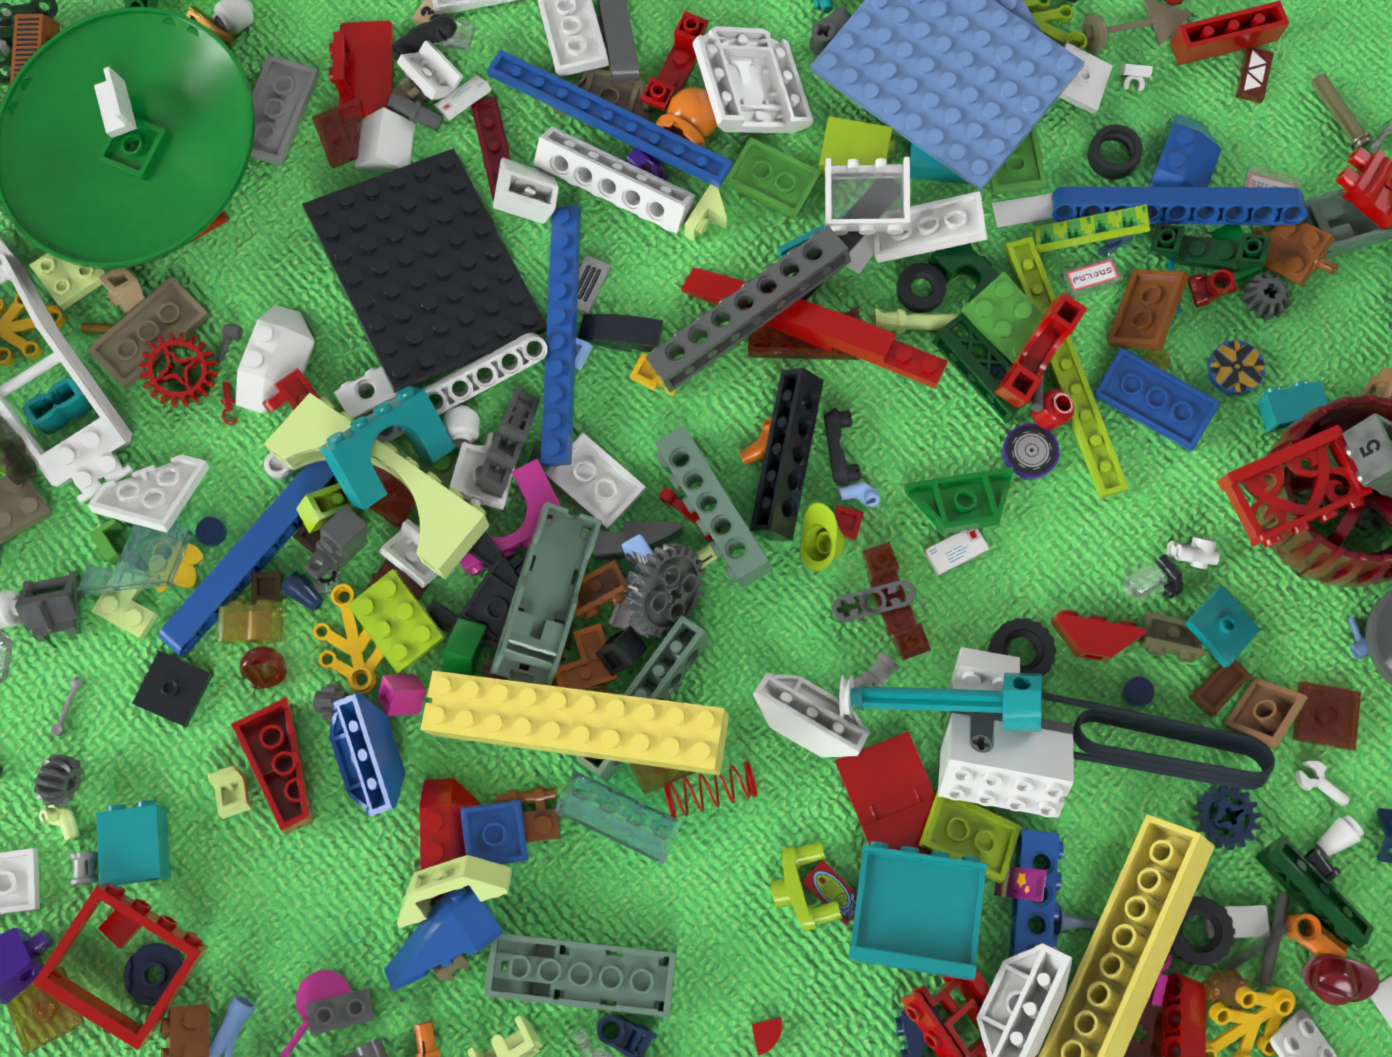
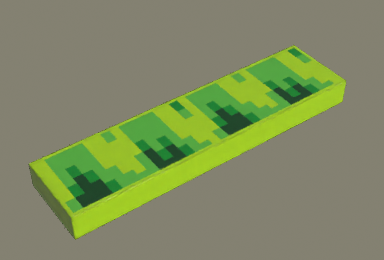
[1035,204,1150,253]

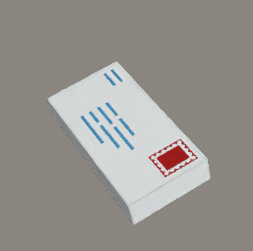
[434,75,492,120]
[924,529,989,576]

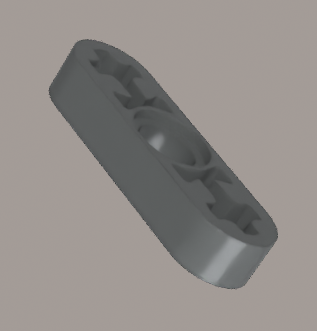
[832,580,916,621]

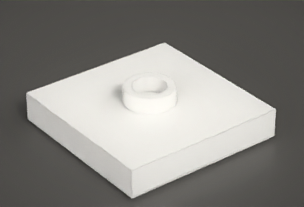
[1059,43,1113,114]

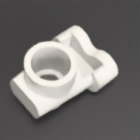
[1167,536,1220,569]

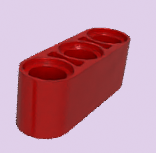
[1162,973,1206,1057]

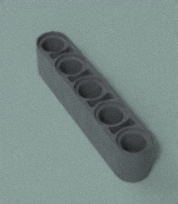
[597,0,639,84]

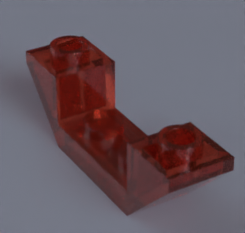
[862,542,931,661]

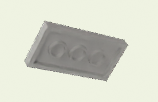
[250,55,320,166]

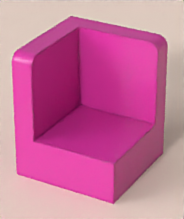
[376,674,427,716]

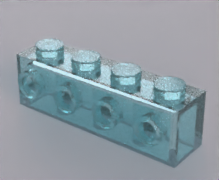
[555,770,682,865]

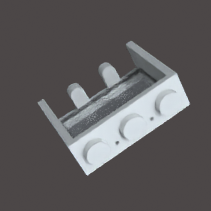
[825,157,910,235]

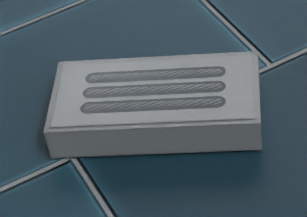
[577,255,611,314]

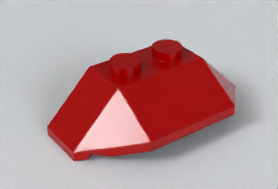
[419,778,482,901]

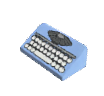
[622,534,655,573]

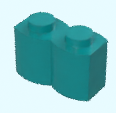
[22,378,92,434]

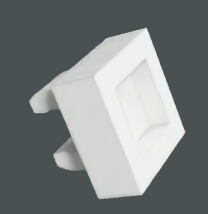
[1119,64,1153,91]

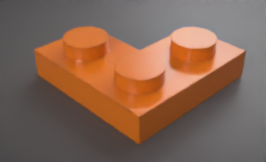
[555,623,618,690]

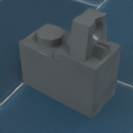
[305,505,367,580]

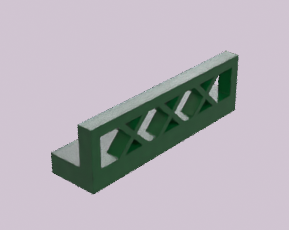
[932,313,1032,424]
[1255,835,1374,949]

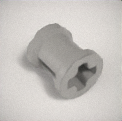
[69,852,99,885]

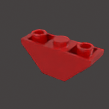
[1051,610,1145,662]

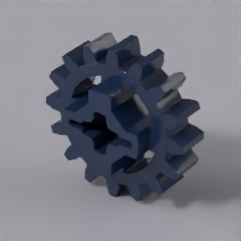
[1192,785,1261,850]

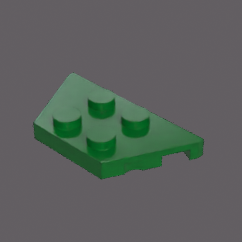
[904,467,1013,534]

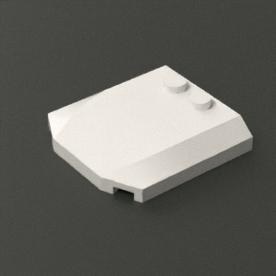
[693,26,814,133]

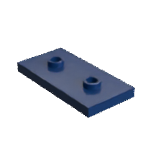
[1093,347,1221,452]

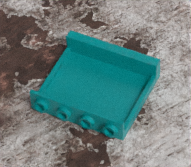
[848,842,987,981]

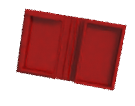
[835,731,936,855]

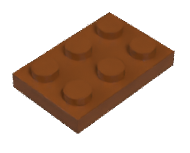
[1107,269,1188,350]

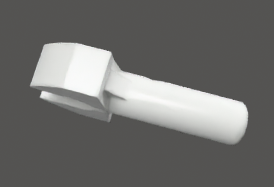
[1295,761,1350,807]

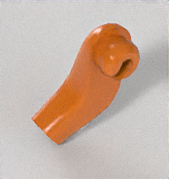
[739,418,772,465]

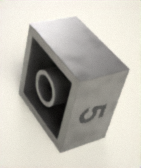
[1342,413,1392,498]

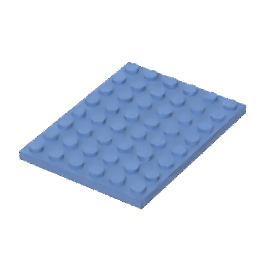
[810,0,1085,191]

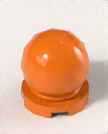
[655,86,717,147]

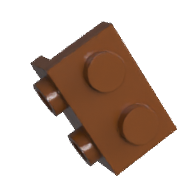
[570,559,633,620]
[160,1004,209,1057]

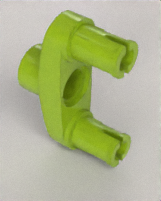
[769,841,842,932]

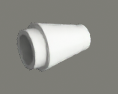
[1316,815,1364,858]

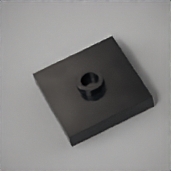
[132,651,213,727]

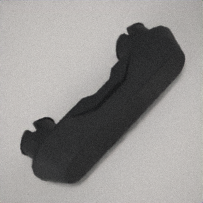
[392,14,457,61]
[824,408,861,486]

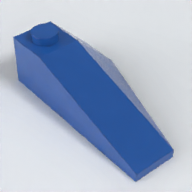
[384,885,504,991]

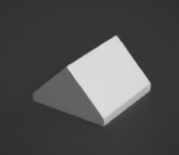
[355,107,416,172]

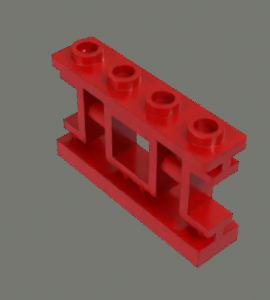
[901,969,1036,1057]

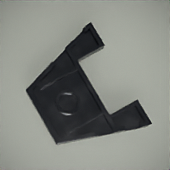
[426,531,524,647]

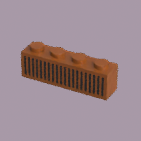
[10,14,60,85]

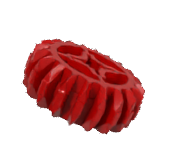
[139,332,218,408]

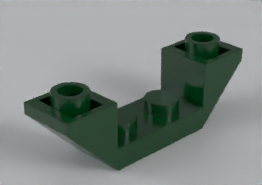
[1150,223,1271,272]

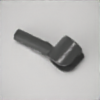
[216,324,243,361]

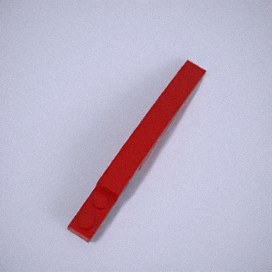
[681,267,948,389]

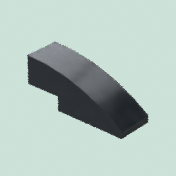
[578,314,664,352]

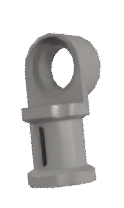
[854,652,900,688]

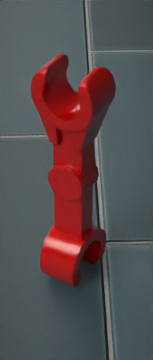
[659,487,721,542]

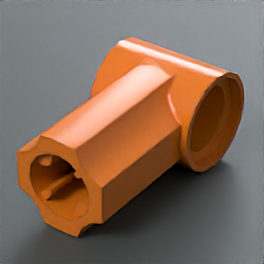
[1283,913,1348,958]

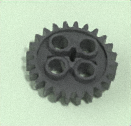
[627,543,706,637]

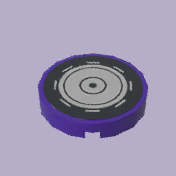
[1002,424,1060,480]

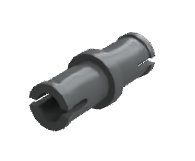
[387,91,444,132]

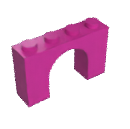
[460,459,562,576]

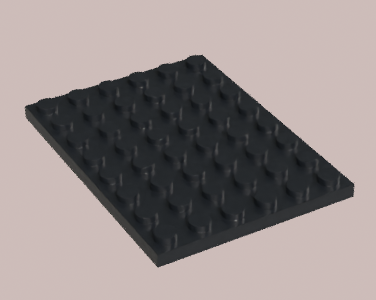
[302,148,547,393]

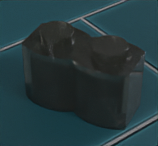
[0,417,37,485]

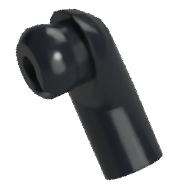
[1155,554,1183,599]

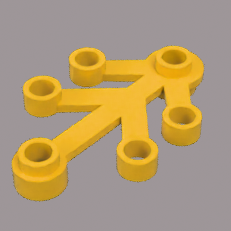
[0,293,66,366]
[313,584,384,695]
[1206,986,1295,1057]

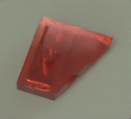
[312,97,363,169]

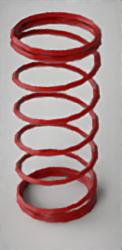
[663,760,758,821]

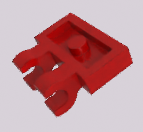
[262,368,320,426]

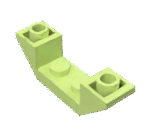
[397,855,512,928]

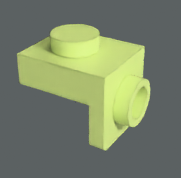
[208,766,251,819]

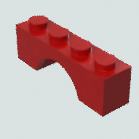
[994,293,1088,408]

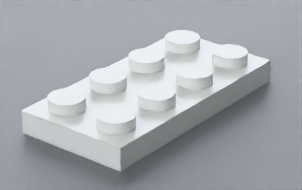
[537,0,609,77]
[873,191,987,263]

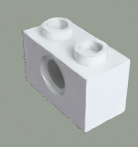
[334,367,399,420]

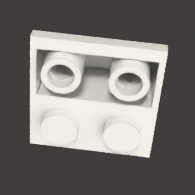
[493,158,559,224]

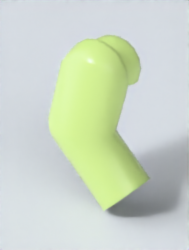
[39,805,80,841]

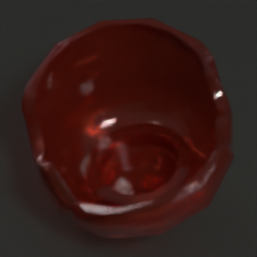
[239,646,287,689]

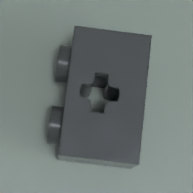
[305,988,374,1035]

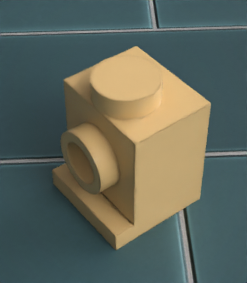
[99,268,145,314]

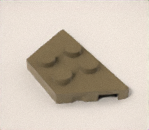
[553,68,651,122]

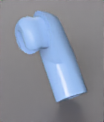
[838,482,880,507]

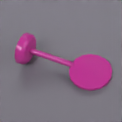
[279,970,351,1057]

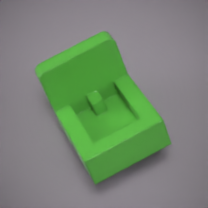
[89,518,127,567]

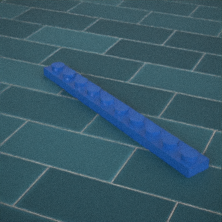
[487,49,733,189]
[541,204,581,468]

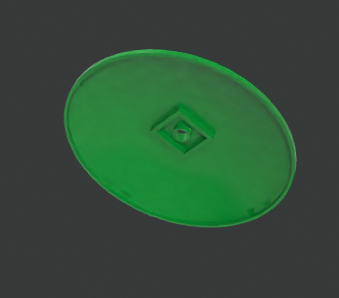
[0,7,255,269]

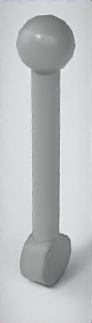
[1370,122,1392,151]
[51,677,83,736]

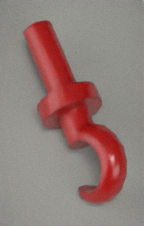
[221,382,238,425]

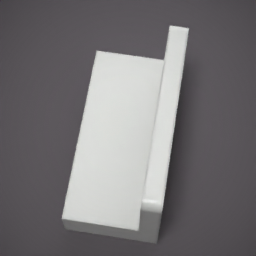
[94,67,137,138]

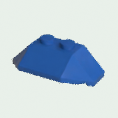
[1147,113,1222,187]
[329,693,406,816]

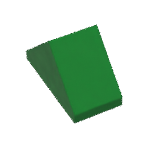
[443,617,487,676]

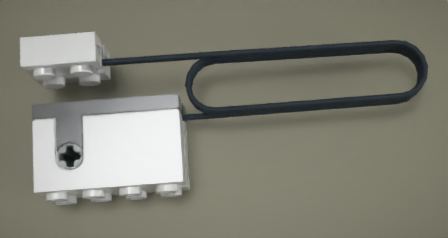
[938,647,1275,818]

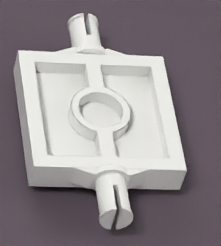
[449,432,515,510]

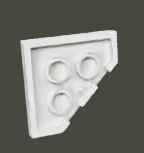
[88,454,209,533]

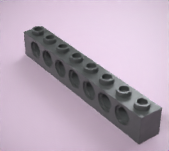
[645,226,851,393]

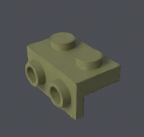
[1139,612,1206,663]

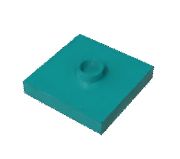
[1185,586,1261,668]

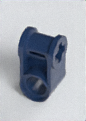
[597,1013,658,1057]

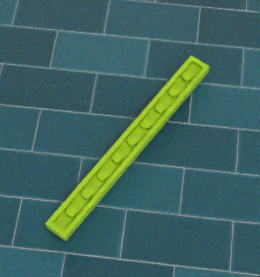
[1004,236,1129,499]

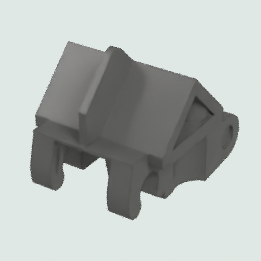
[15,570,84,642]

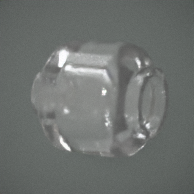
[1121,561,1167,604]

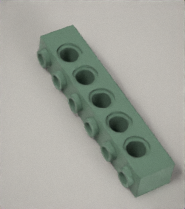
[655,426,773,588]
[576,615,710,783]

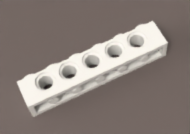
[533,127,695,234]

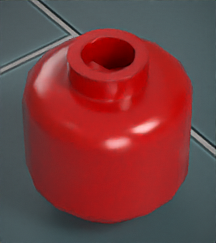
[1032,389,1074,430]

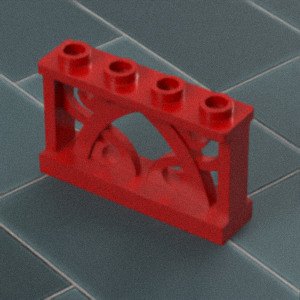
[1217,425,1373,548]

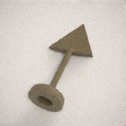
[1082,0,1193,53]

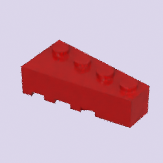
[231,697,314,835]

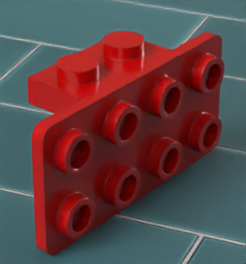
[329,21,393,120]

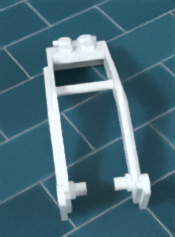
[0,235,134,504]

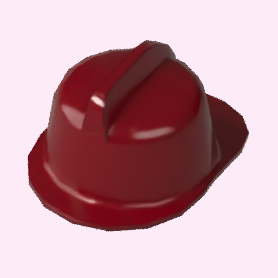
[1302,954,1379,1006]

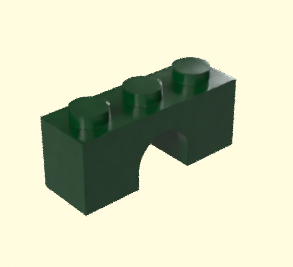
[929,243,1000,303]

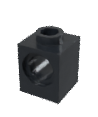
[595,625,648,676]

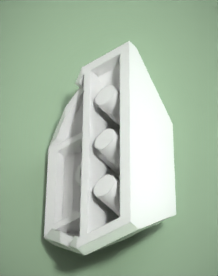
[236,305,315,414]
[753,673,870,757]
[976,943,1072,1057]

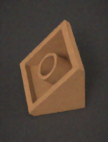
[1225,677,1308,749]

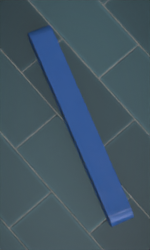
[1051,186,1307,225]
[158,460,338,656]

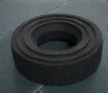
[896,263,947,313]

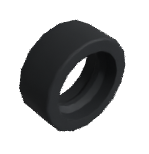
[1087,124,1143,180]

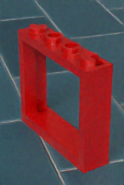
[32,882,209,1050]

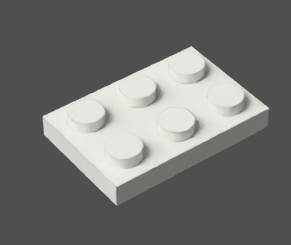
[545,433,646,530]

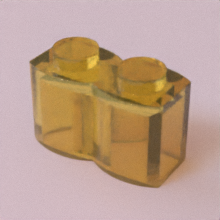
[218,600,283,644]

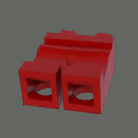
[1335,147,1392,230]

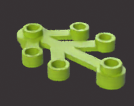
[1023,0,1087,51]

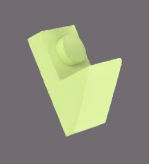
[684,184,727,241]

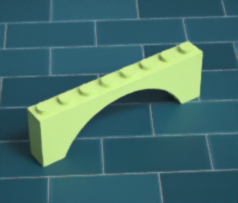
[264,393,490,579]

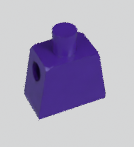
[0,928,53,1005]

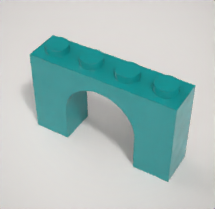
[319,386,455,510]

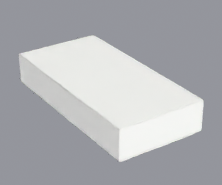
[1204,905,1270,938]

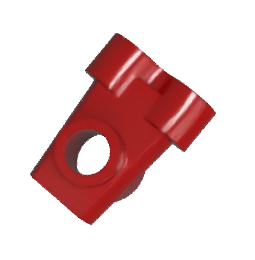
[1188,270,1237,308]

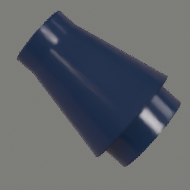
[281,571,325,612]

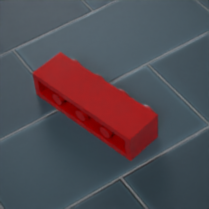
[1170,1,1290,66]

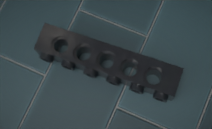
[750,368,824,541]

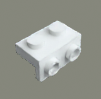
[397,40,463,100]
[380,519,438,588]

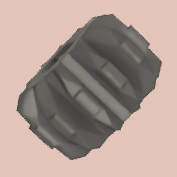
[1242,272,1293,321]
[34,754,83,806]

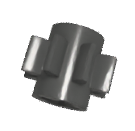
[313,684,349,721]

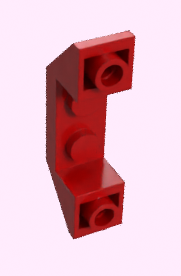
[640,11,709,111]

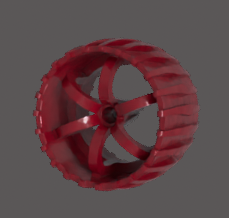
[1254,394,1392,587]

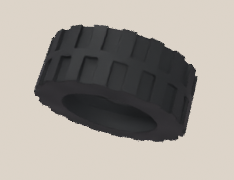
[988,618,1056,677]
[1170,896,1236,966]

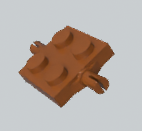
[1251,221,1339,287]

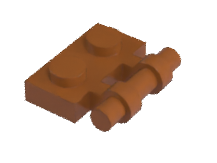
[496,786,561,843]

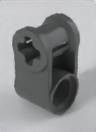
[809,7,851,56]

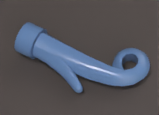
[209,995,256,1057]

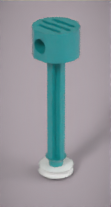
[838,673,1042,732]

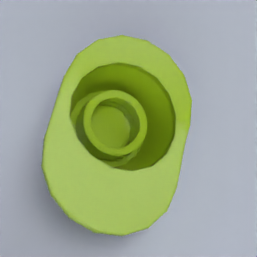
[800,503,845,571]

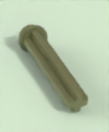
[1311,74,1371,149]

